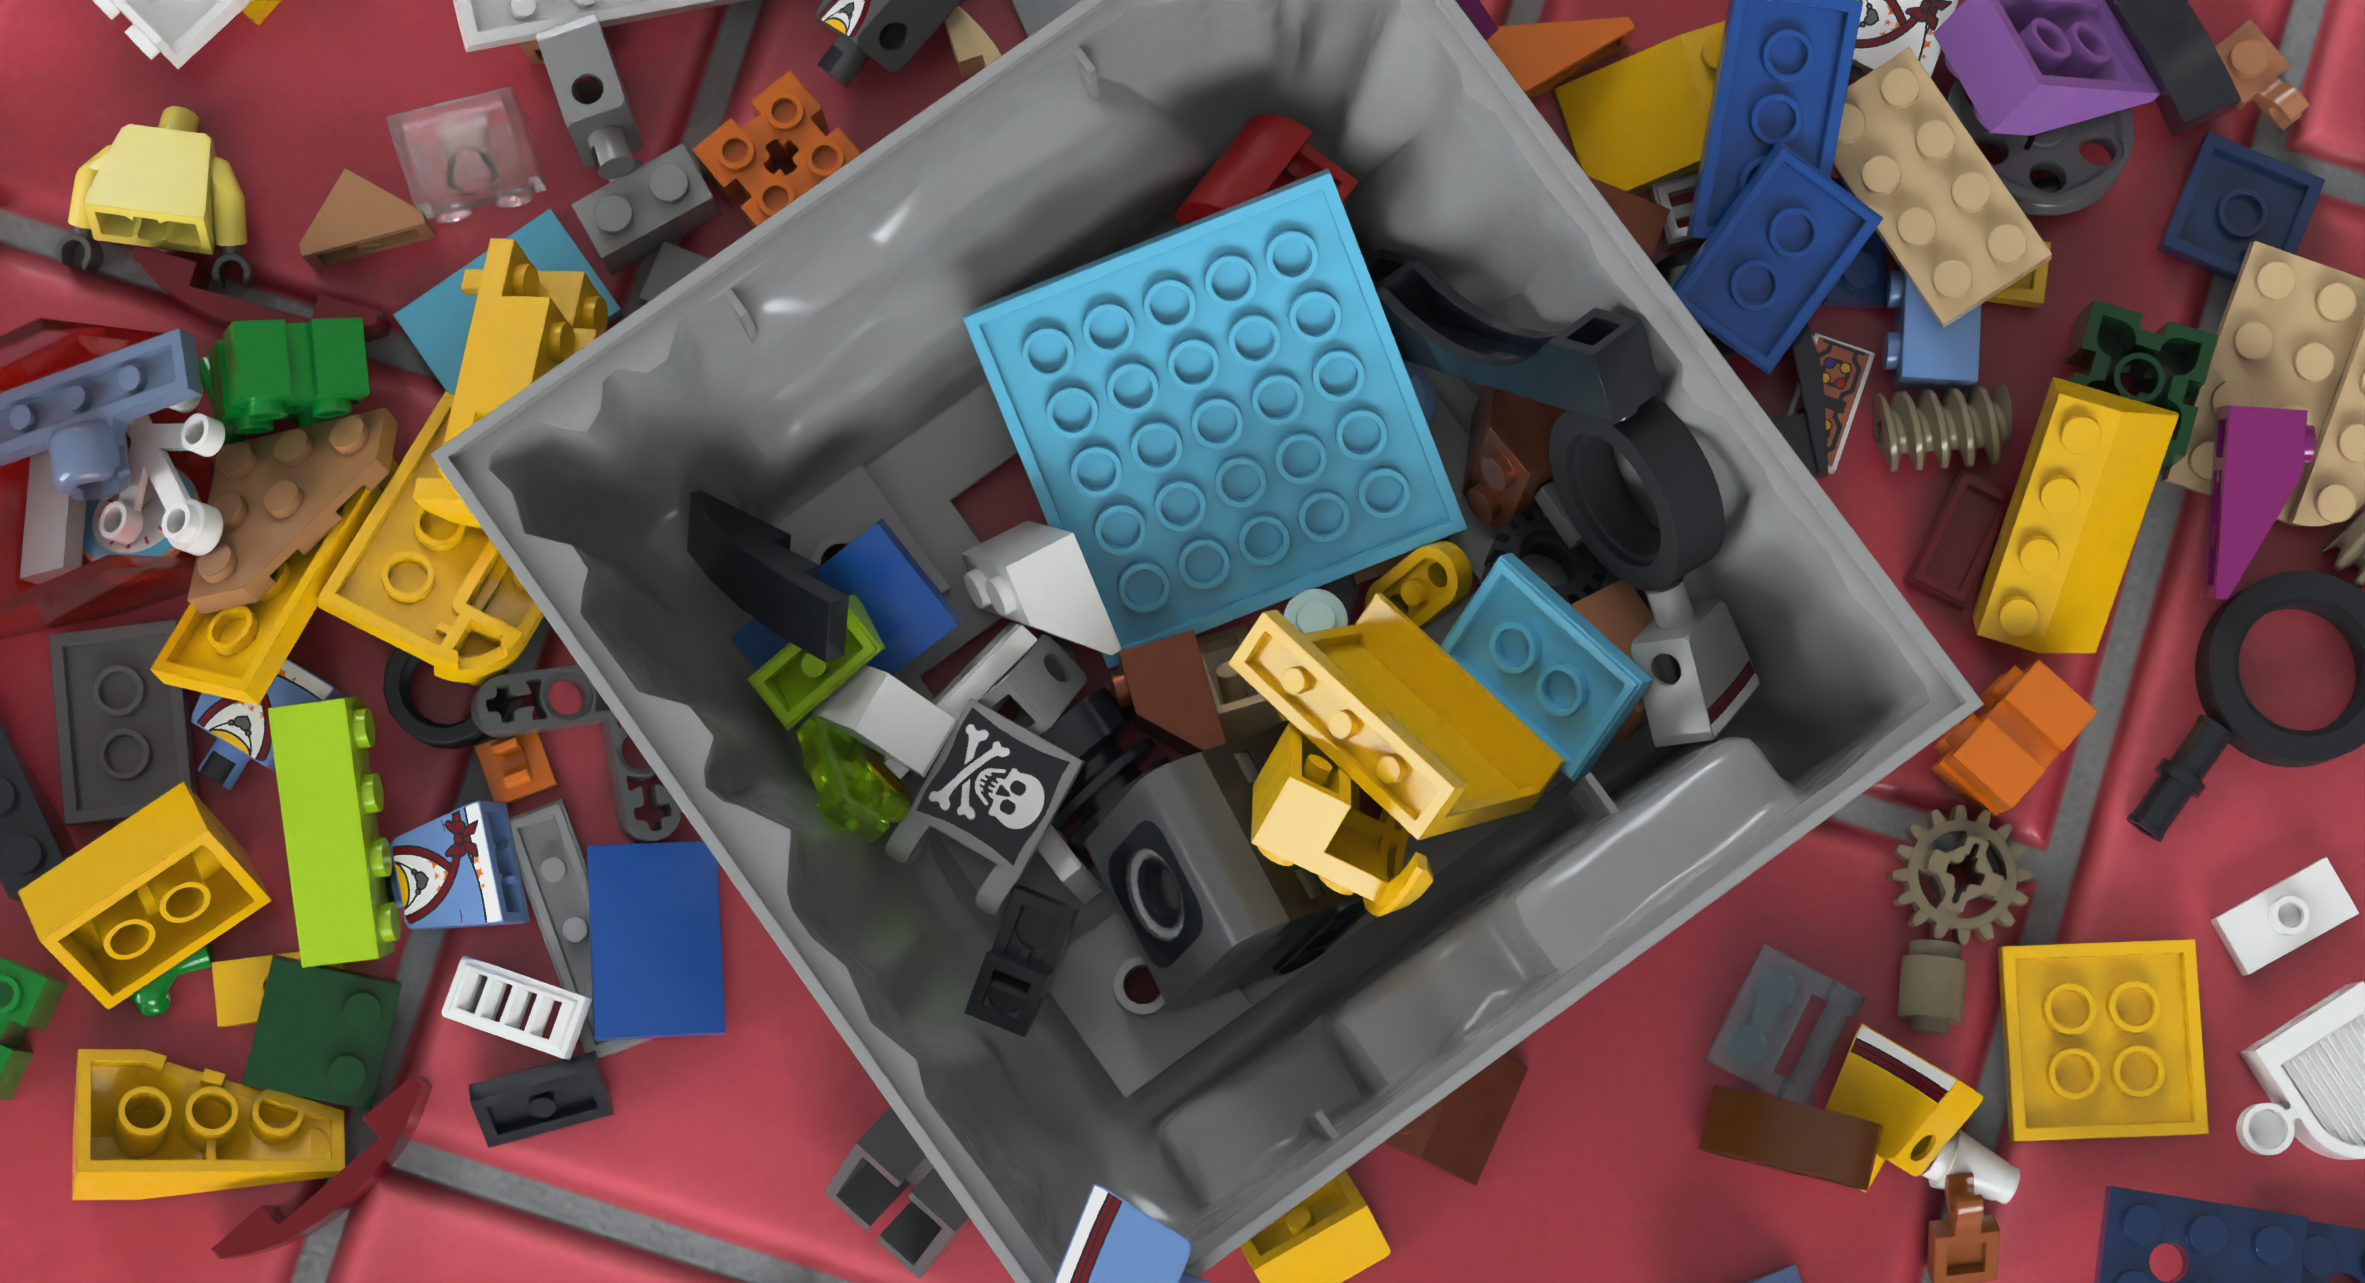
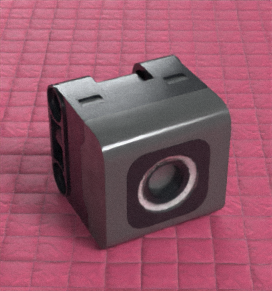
[1084,721,1368,1012]

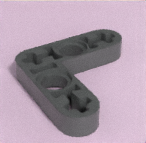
[470,665,681,844]

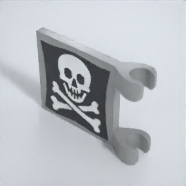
[885,698,1085,915]

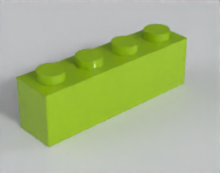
[268,695,401,968]

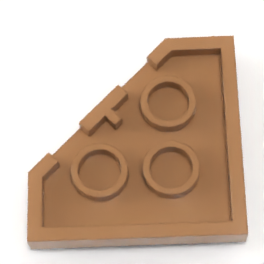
[187,407,398,614]

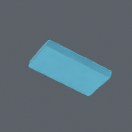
[393,208,624,395]
[1440,553,1654,782]

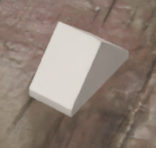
[812,665,957,777]

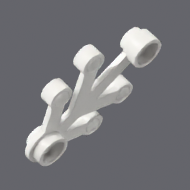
[99,383,225,556]

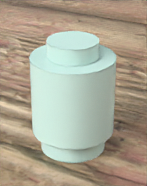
[1283,589,1348,633]

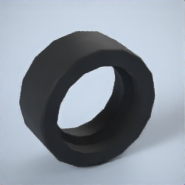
[383,647,510,749]

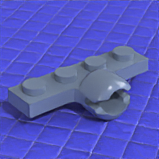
[0,328,203,500]

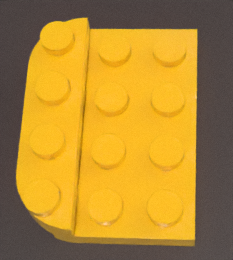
[317,391,544,686]

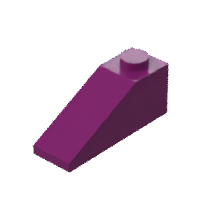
[2203,405,2316,600]

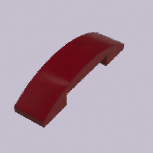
[132,246,392,343]
[211,1075,432,1259]

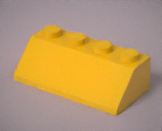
[1972,377,2179,653]

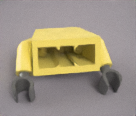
[56,106,255,289]

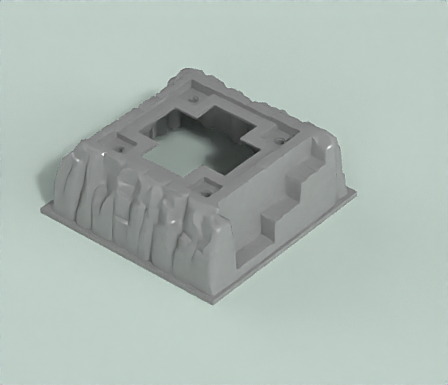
[430,0,1984,1283]

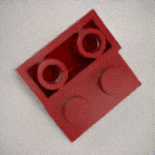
[1174,113,1358,225]

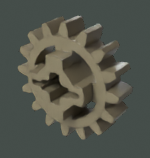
[1888,805,2032,946]

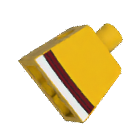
[1825,1024,1984,1193]

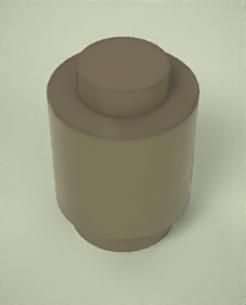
[1897,939,1967,1037]

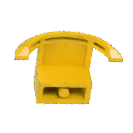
[1251,721,1433,917]

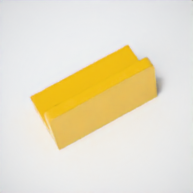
[1240,1170,1391,1283]

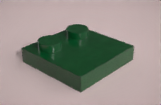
[242,954,402,1111]

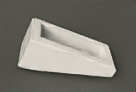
[442,956,592,1061]

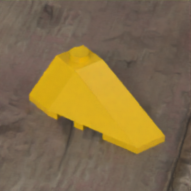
[72,1049,345,1200]

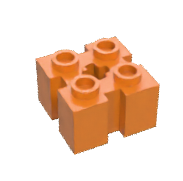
[692,70,861,230]
[1930,660,2098,819]

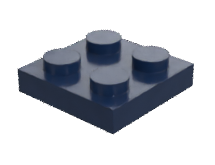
[2156,131,2325,282]

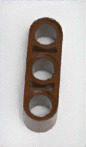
[1698,1085,1883,1191]

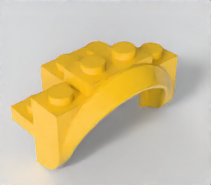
[412,238,608,528]

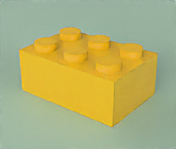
[18,781,272,1010]

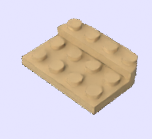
[2162,241,2365,527]

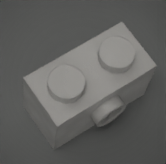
[571,143,721,275]

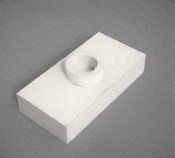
[2210,857,2359,976]

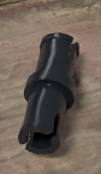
[2126,714,2234,842]

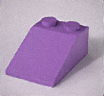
[1933,0,2161,136]

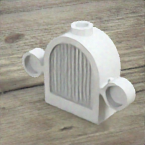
[2236,981,2365,1160]

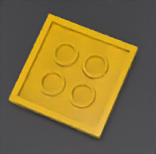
[1997,939,2209,1142]

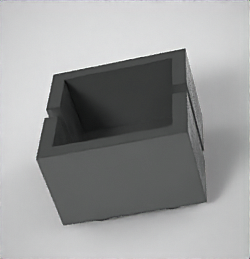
[823,1107,972,1279]

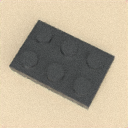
[49,620,198,827]

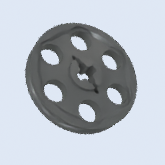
[1946,78,2135,216]

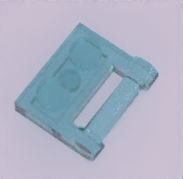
[1703,944,1865,1107]

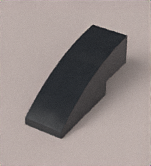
[2106,0,2242,136]

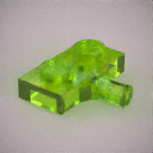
[796,714,910,844]

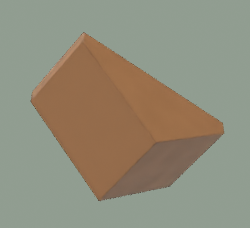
[299,168,436,270]

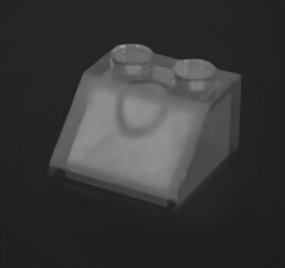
[386,86,547,223]

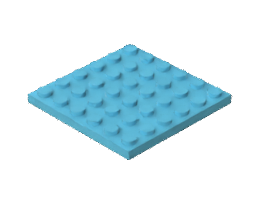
[963,168,1467,669]

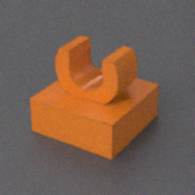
[474,732,560,806]

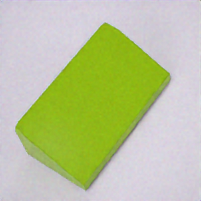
[747,594,885,730]

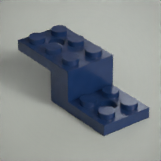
[2094,1186,2365,1283]

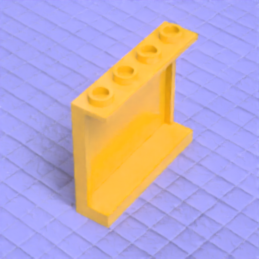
[1228,593,1566,840]

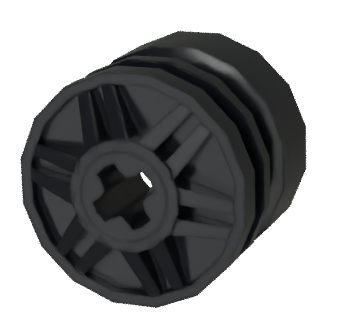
[1040,687,1171,858]

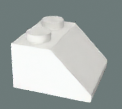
[961,520,1122,655]

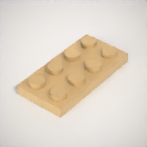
[1832,47,2052,329]

